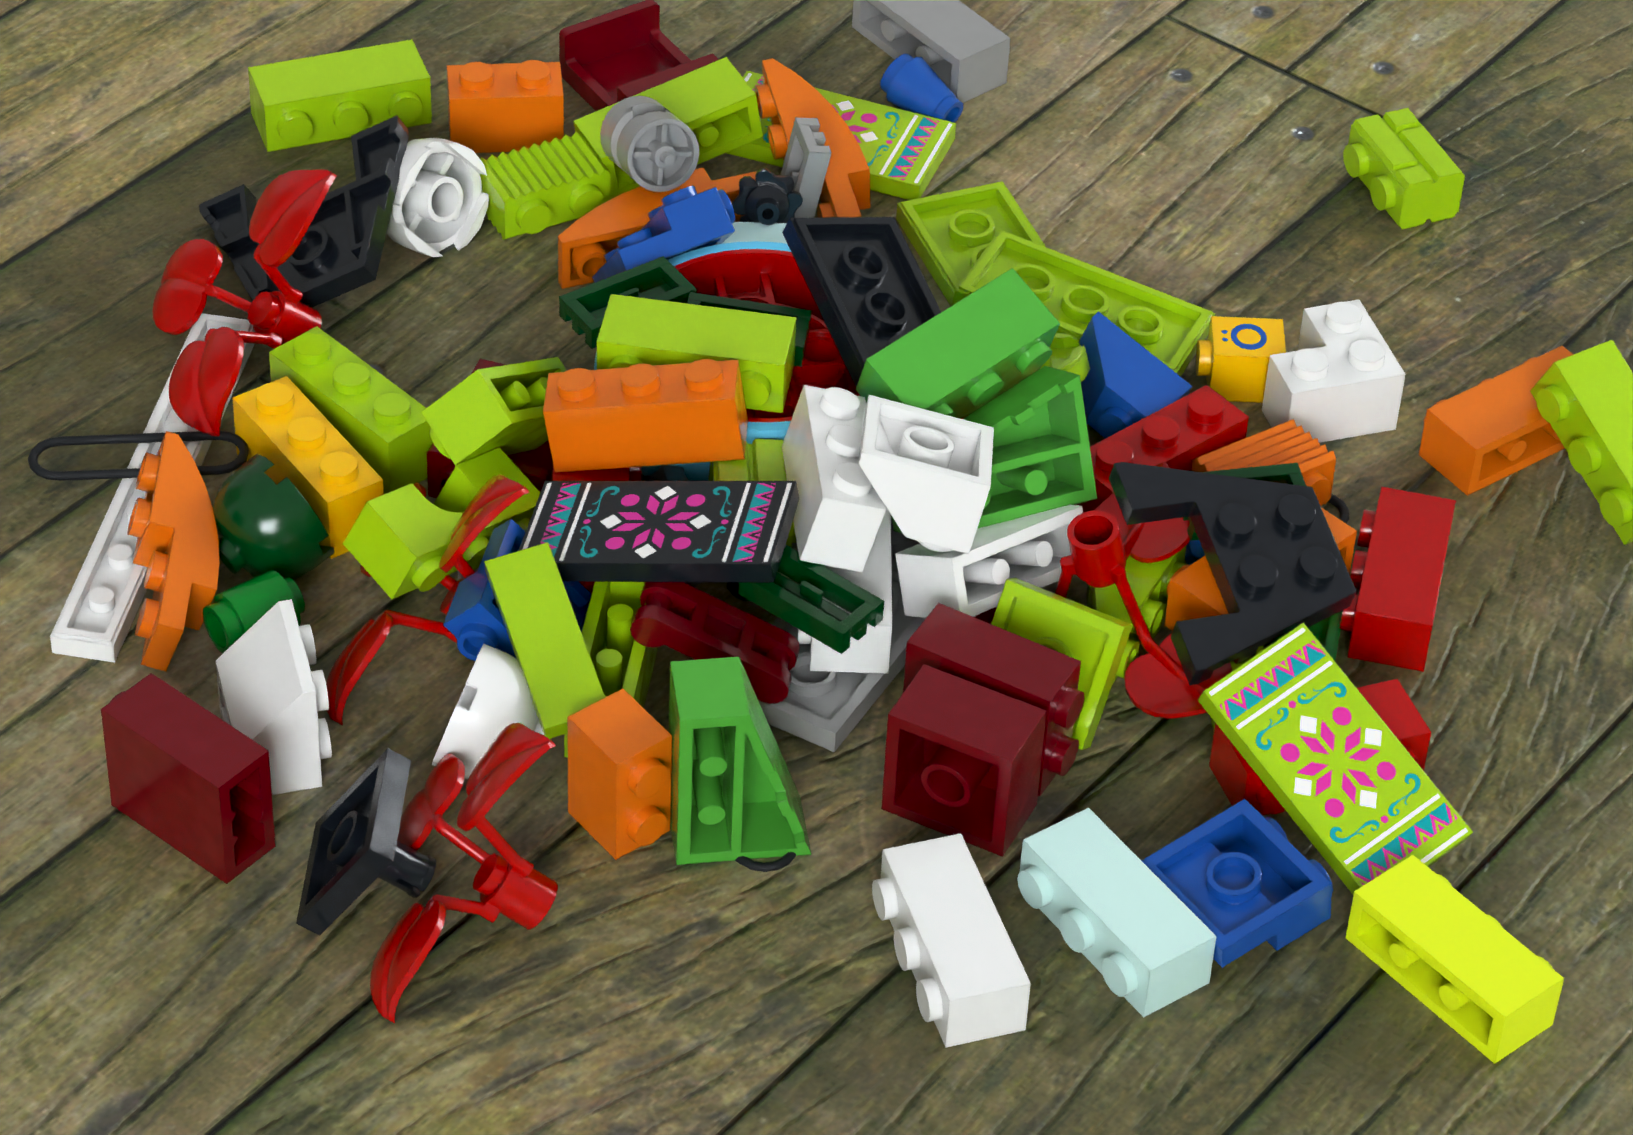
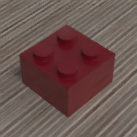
[881,664,1047,857]

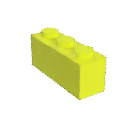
[1345,855,1564,1064]

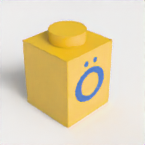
[1196,316,1286,403]

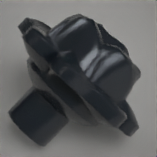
[732,168,803,225]

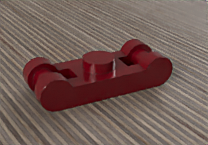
[630,582,800,704]

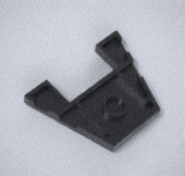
[199,116,409,308]
[1109,462,1357,685]

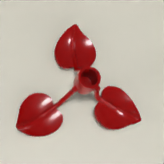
[153,169,337,437]
[974,462,1232,719]
[326,474,530,726]
[370,723,558,1023]

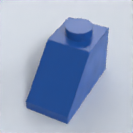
[1079,311,1193,439]

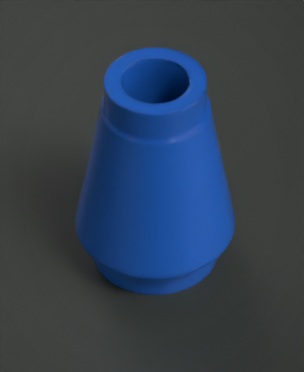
[880,54,963,123]

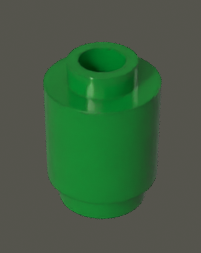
[203,570,305,653]

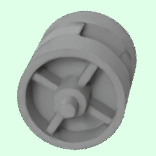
[600,96,699,192]

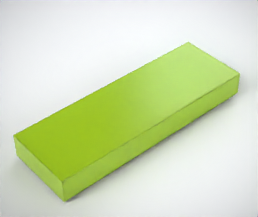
[484,542,605,739]

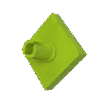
[991,578,1133,750]

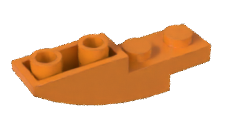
[754,58,871,218]
[558,167,757,289]
[127,431,220,672]

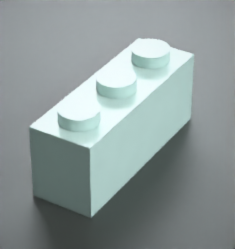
[1017,808,1217,1018]

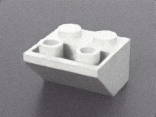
[216,599,332,795]

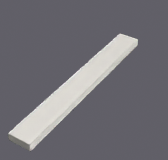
[50,313,255,663]

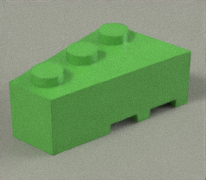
[855,268,1060,418]
[891,366,1097,535]
[669,657,811,865]

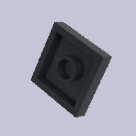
[296,748,436,935]

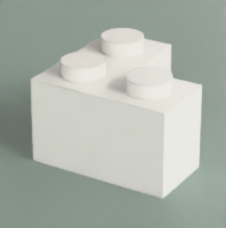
[1262,299,1406,443]

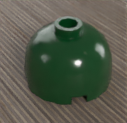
[212,454,334,580]

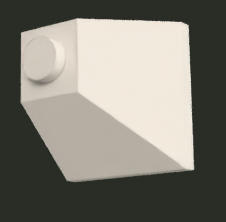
[859,395,994,554]

